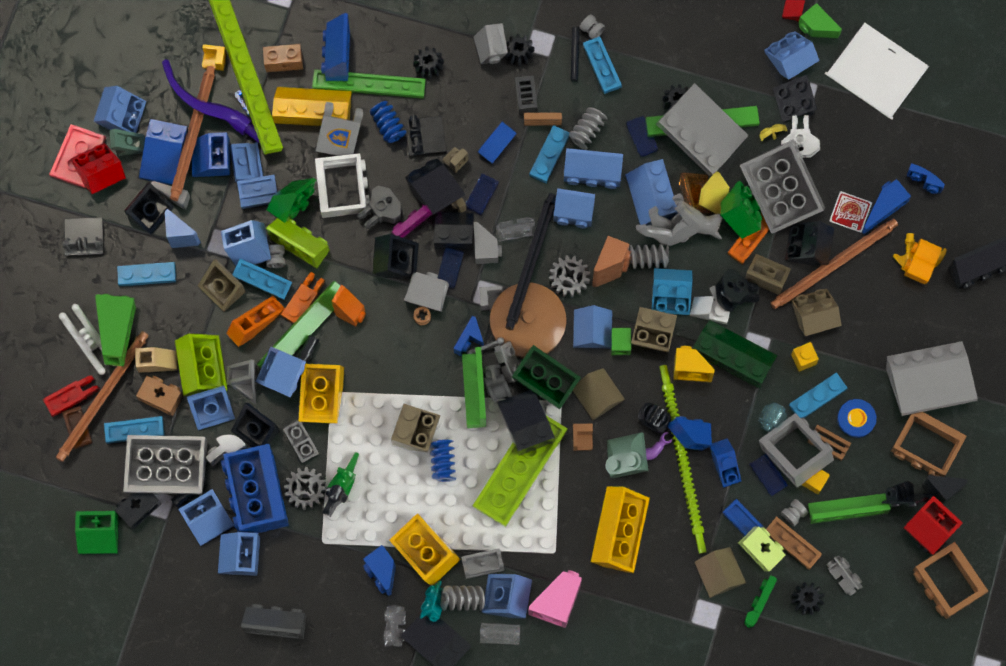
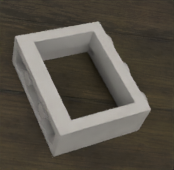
[759,413,834,487]

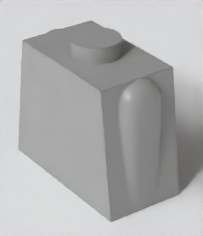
[473,23,508,64]
[404,272,449,312]

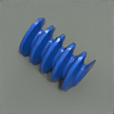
[370,101,407,143]
[430,439,456,482]

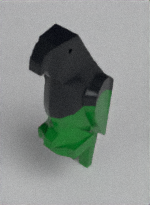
[322,452,359,517]

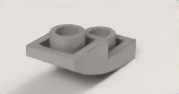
[283,420,319,463]

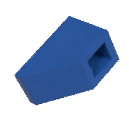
[668,416,712,451]
[710,438,741,487]

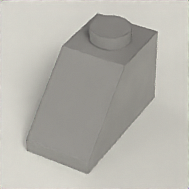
[474,222,502,264]

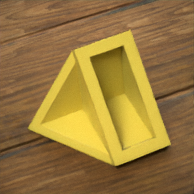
[698,171,730,214]

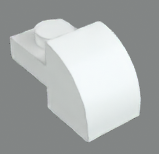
[206,435,247,467]

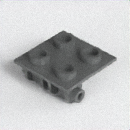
[63,217,103,256]

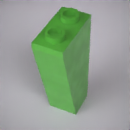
[95,294,136,366]

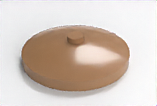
[490,283,566,358]

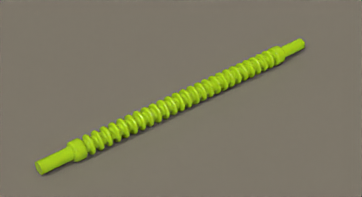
[660,365,706,554]

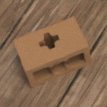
[263,44,303,72]
[136,376,183,416]

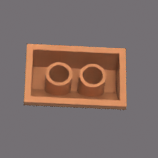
[592,236,631,287]

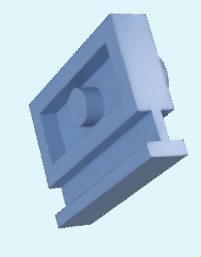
[230,142,263,182]
[237,175,277,209]

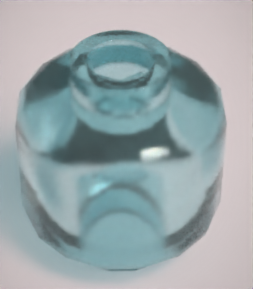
[758,402,787,432]

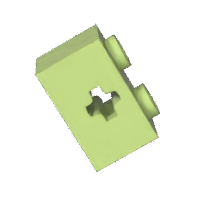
[738,527,785,571]

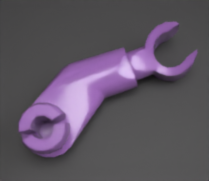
[646,432,672,460]

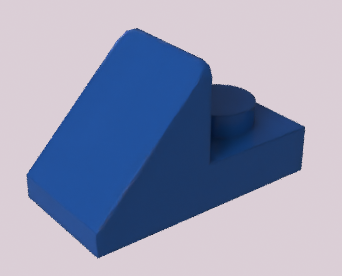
[454,316,484,356]

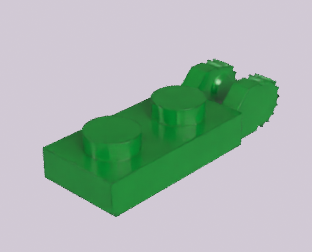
[744,575,777,628]

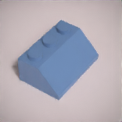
[564,148,623,189]
[625,159,678,226]

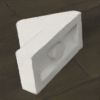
[690,296,730,325]

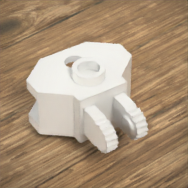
[781,115,820,158]

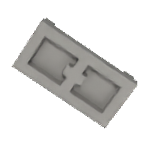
[462,548,504,579]

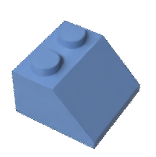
[554,188,595,228]
[482,574,532,618]

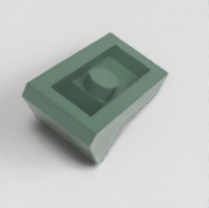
[110,129,145,156]

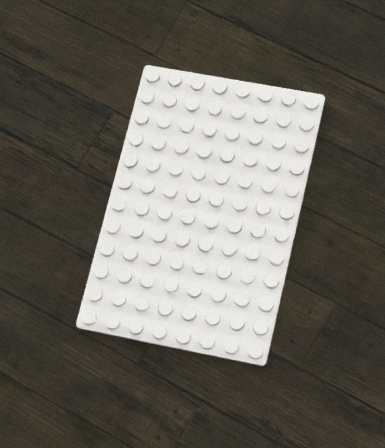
[322,392,562,554]

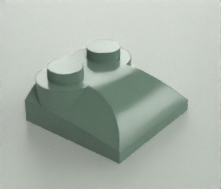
[606,432,648,478]

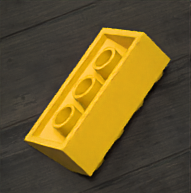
[272,87,352,126]
[591,486,650,573]

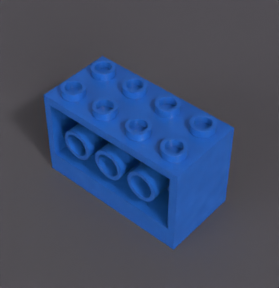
[221,444,289,533]

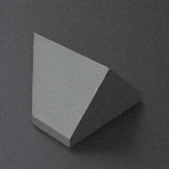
[227,359,257,404]

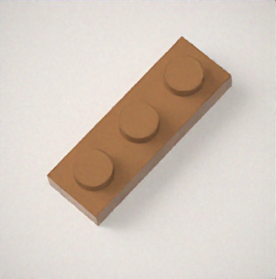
[766,517,822,570]

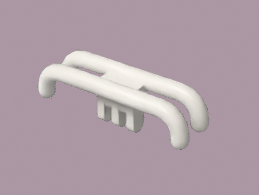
[59,304,114,375]

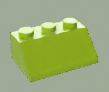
[266,218,330,269]
[175,334,228,396]

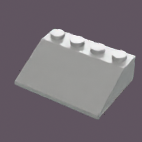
[656,83,749,176]
[740,139,825,234]
[886,341,978,416]
[123,435,208,494]

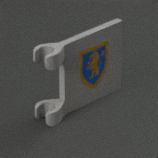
[316,102,363,156]

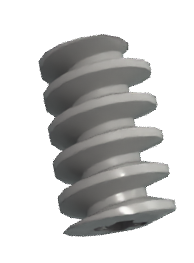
[569,107,608,150]
[630,244,669,269]
[441,585,485,611]

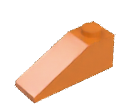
[332,285,366,327]
[226,296,285,347]

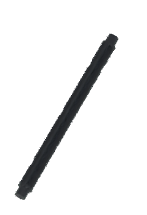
[505,193,556,330]

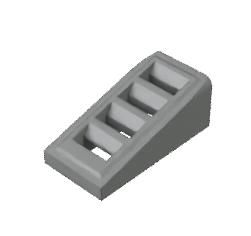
[151,181,190,210]

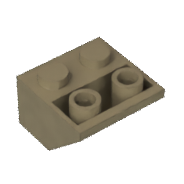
[791,289,842,336]
[631,307,677,353]
[391,403,440,452]

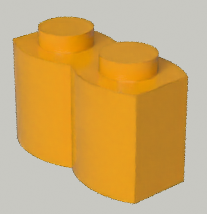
[903,239,942,284]

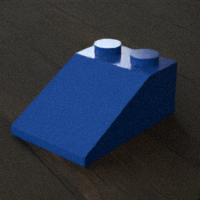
[139,119,188,185]

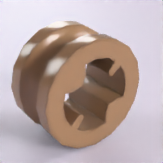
[414,307,431,325]

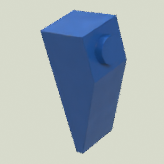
[862,179,911,235]

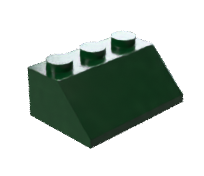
[512,345,581,410]

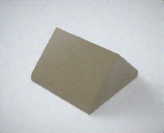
[745,254,791,295]
[198,259,245,311]
[573,368,625,420]
[694,547,746,598]

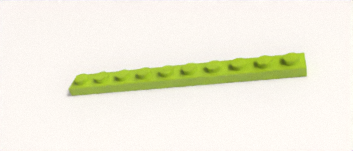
[209,0,283,154]

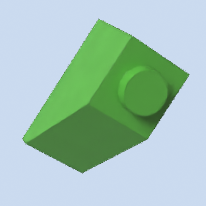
[798,3,842,38]

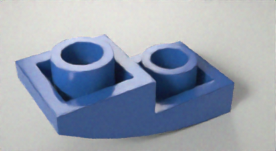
[478,121,517,163]
[907,163,945,194]

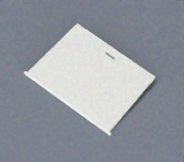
[825,23,929,120]

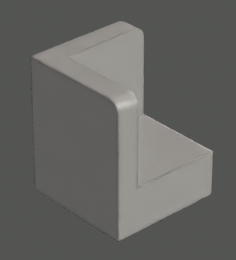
[479,286,503,311]

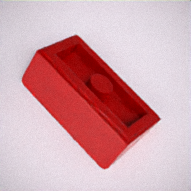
[782,0,805,21]

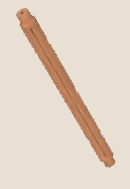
[170,66,215,201]
[771,218,898,309]
[56,331,149,462]

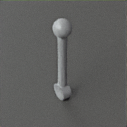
[467,337,504,354]

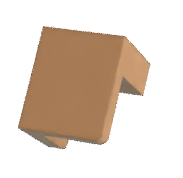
[573,424,593,451]

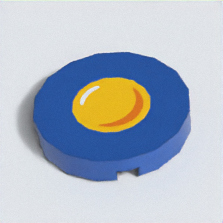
[837,399,877,438]

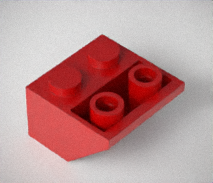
[71,143,125,194]
[904,496,963,555]

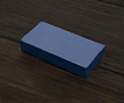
[722,499,764,536]

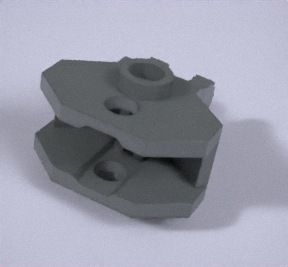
[358,185,402,228]

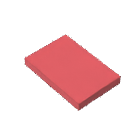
[49,124,106,188]

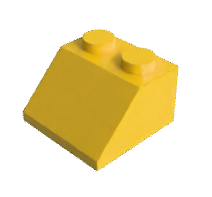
[673,346,714,382]

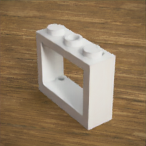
[315,153,370,218]

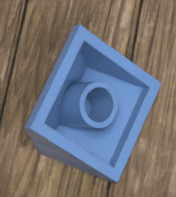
[165,209,201,248]
[573,305,612,349]
[187,386,235,430]

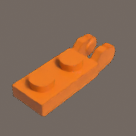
[281,272,325,324]

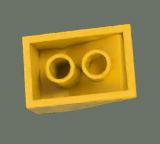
[299,364,344,424]
[389,513,461,585]

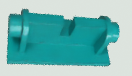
[420,581,443,622]

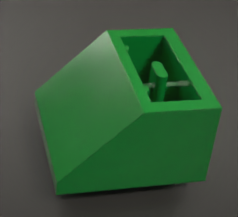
[267,178,316,223]
[721,181,762,239]
[75,511,119,554]

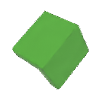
[611,328,631,355]

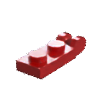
[43,375,99,417]

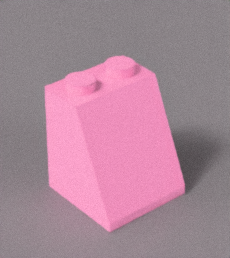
[528,570,582,628]

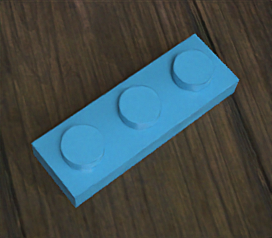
[583,36,622,94]
[529,125,570,183]
[232,259,292,300]
[117,262,176,286]
[789,372,848,418]
[104,416,165,444]

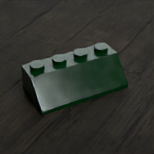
[693,320,778,389]

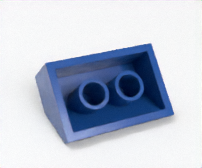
[321,13,350,81]

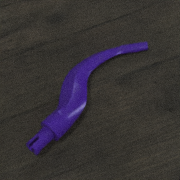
[162,60,260,144]

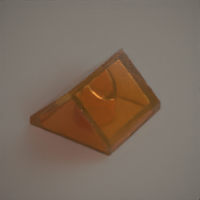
[679,173,712,214]

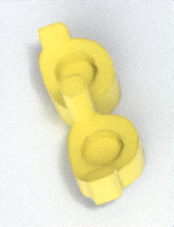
[759,124,787,141]

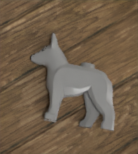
[636,193,723,246]

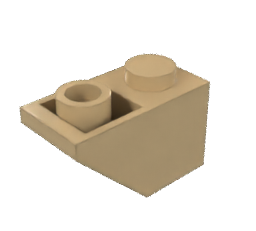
[135,347,177,373]

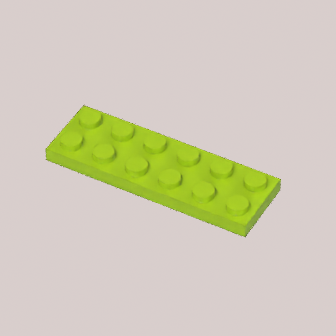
[472,416,568,527]

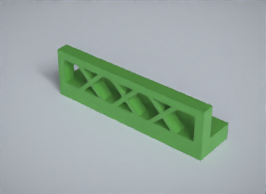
[462,347,486,428]
[808,493,891,524]

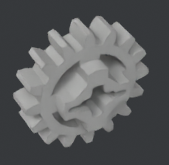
[549,255,590,297]
[284,467,327,510]

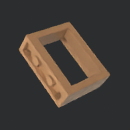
[891,412,967,477]
[913,542,988,619]

